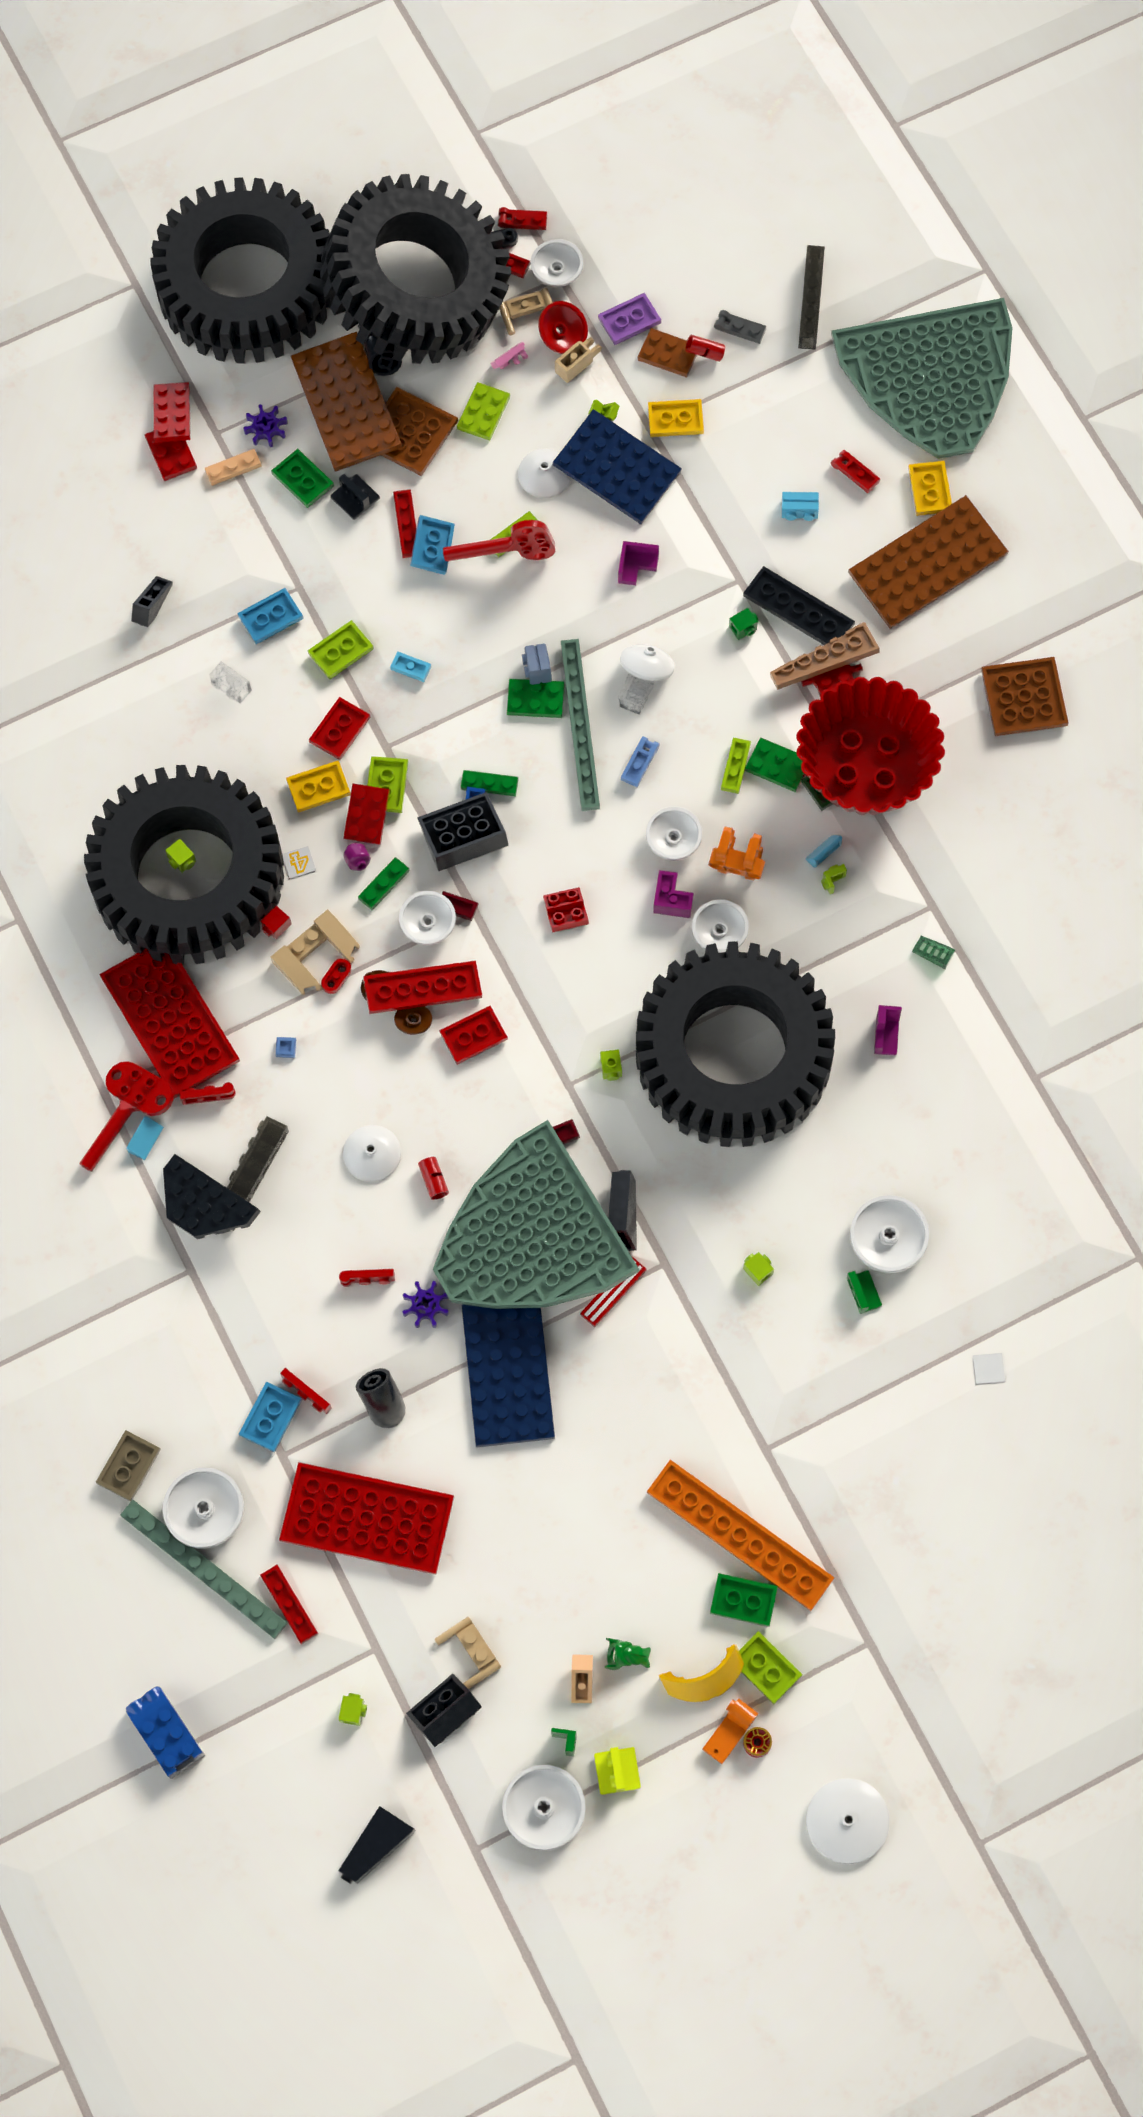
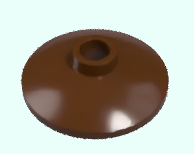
[394,1006,432,1035]

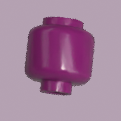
[343,843,371,871]

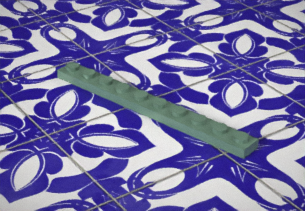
[561,639,600,811]
[120,1500,288,1639]

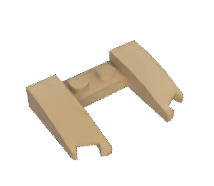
[271,909,360,995]

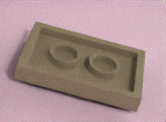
[96,1430,161,1502]

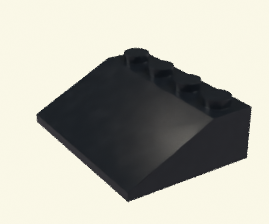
[417,792,509,871]

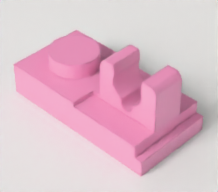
[490,342,528,369]

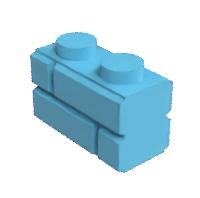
[781,492,819,521]

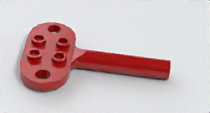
[443,520,556,562]
[79,1061,174,1172]

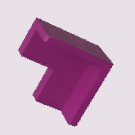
[618,541,659,586]
[653,870,694,918]
[874,1005,902,1055]

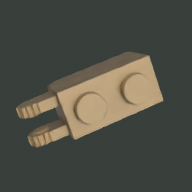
[555,337,602,383]

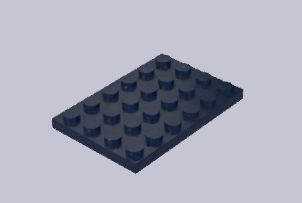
[552,409,682,524]

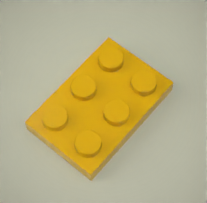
[648,399,704,437]
[908,461,952,516]
[286,760,351,813]

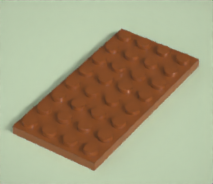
[290,331,402,472]
[848,495,1009,629]

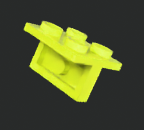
[594,1747,641,1795]

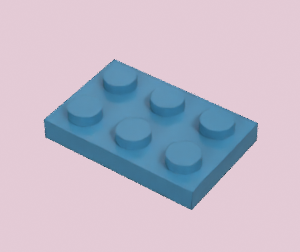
[410,515,455,575]
[237,588,304,644]
[239,1382,302,1453]

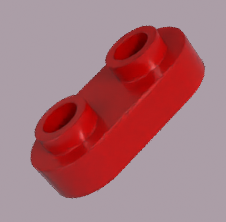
[321,959,352,994]

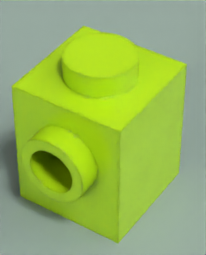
[165,839,197,873]
[600,1049,622,1081]
[743,1252,774,1286]
[338,1693,367,1726]

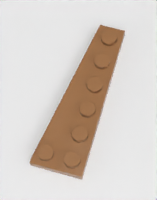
[770,622,880,690]

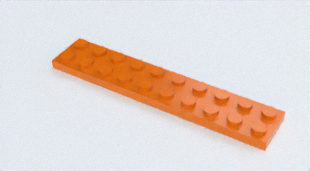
[647,1460,835,1611]

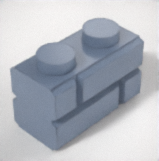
[522,643,552,685]

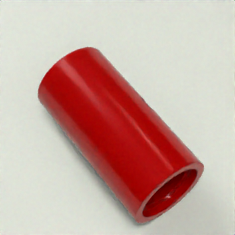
[685,334,725,362]
[418,1157,449,1200]

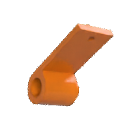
[702,1699,759,1764]

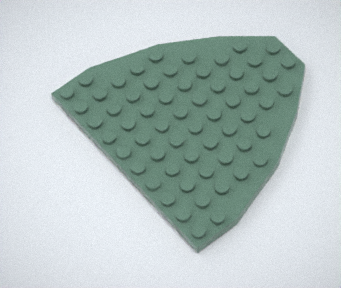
[831,298,1013,459]
[433,1120,640,1309]

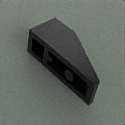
[131,576,173,627]

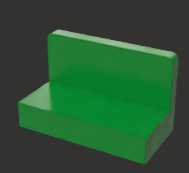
[846,1270,882,1314]
[551,1728,577,1757]

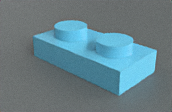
[390,651,431,682]

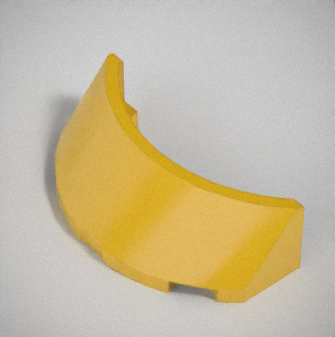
[659,1644,744,1702]

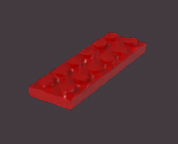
[363,960,482,1014]

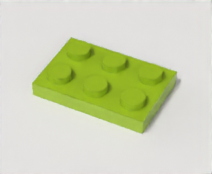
[457,382,510,441]
[307,620,374,680]
[367,756,408,813]
[739,1631,803,1705]

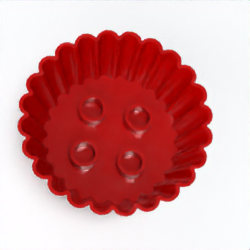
[796,677,945,815]

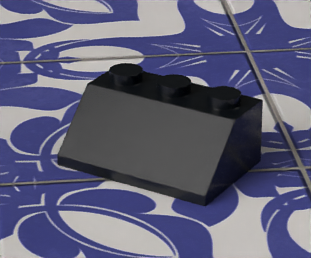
[406,1673,482,1747]

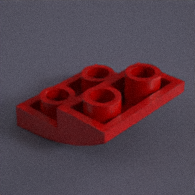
[543,887,589,933]

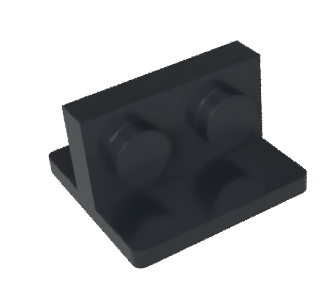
[330,474,380,520]

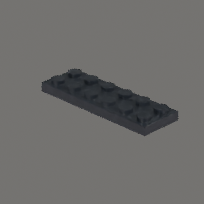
[743,566,855,645]

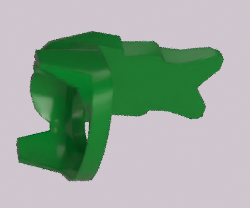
[605,1638,651,1671]

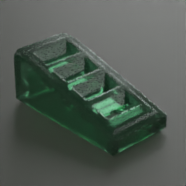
[912,935,955,969]

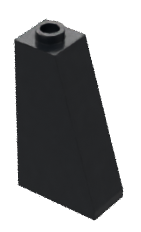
[608,1170,637,1251]
[338,1806,416,1884]

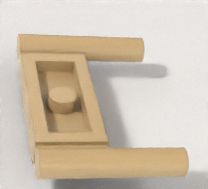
[499,288,553,336]
[434,1617,501,1689]

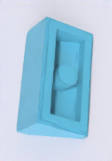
[805,835,842,868]
[126,1116,164,1160]

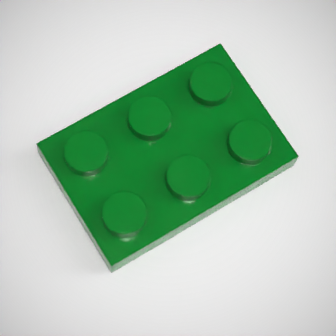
[271,448,334,508]
[507,679,565,718]
[745,737,805,793]
[710,1573,778,1627]

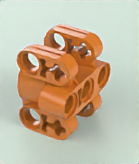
[708,826,765,881]

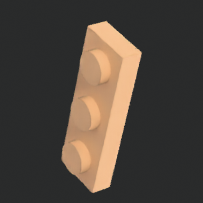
[205,449,262,486]

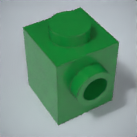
[729,608,759,640]

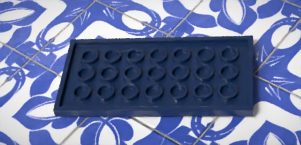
[461,1304,555,1448]

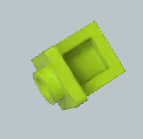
[588,399,620,421]
[821,864,847,894]

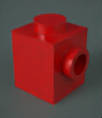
[261,906,292,939]

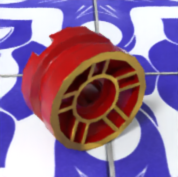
[743,1727,772,1758]

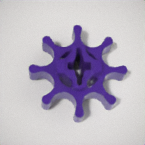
[243,404,288,447]
[402,1281,449,1328]

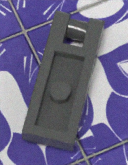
[714,310,766,344]

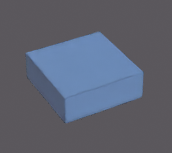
[276,1037,296,1058]

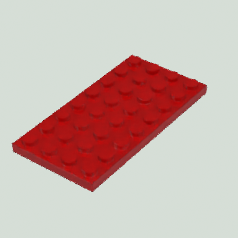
[99,948,240,1099]
[279,1462,454,1575]

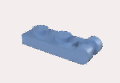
[621,736,660,788]

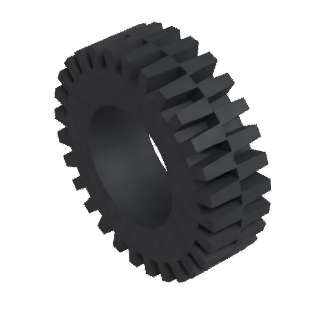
[320,174,511,364]
[150,177,334,364]
[84,765,284,965]
[636,941,836,1147]

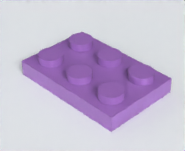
[598,292,661,345]

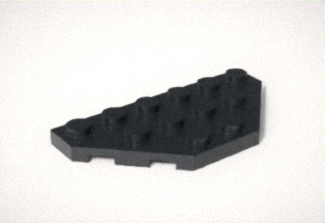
[163,1154,261,1239]

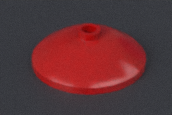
[538,301,588,354]

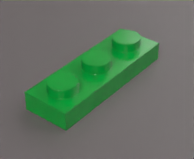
[461,770,519,797]
[358,857,410,910]

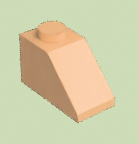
[571,1655,593,1703]

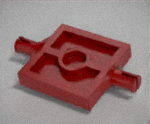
[801,663,863,696]

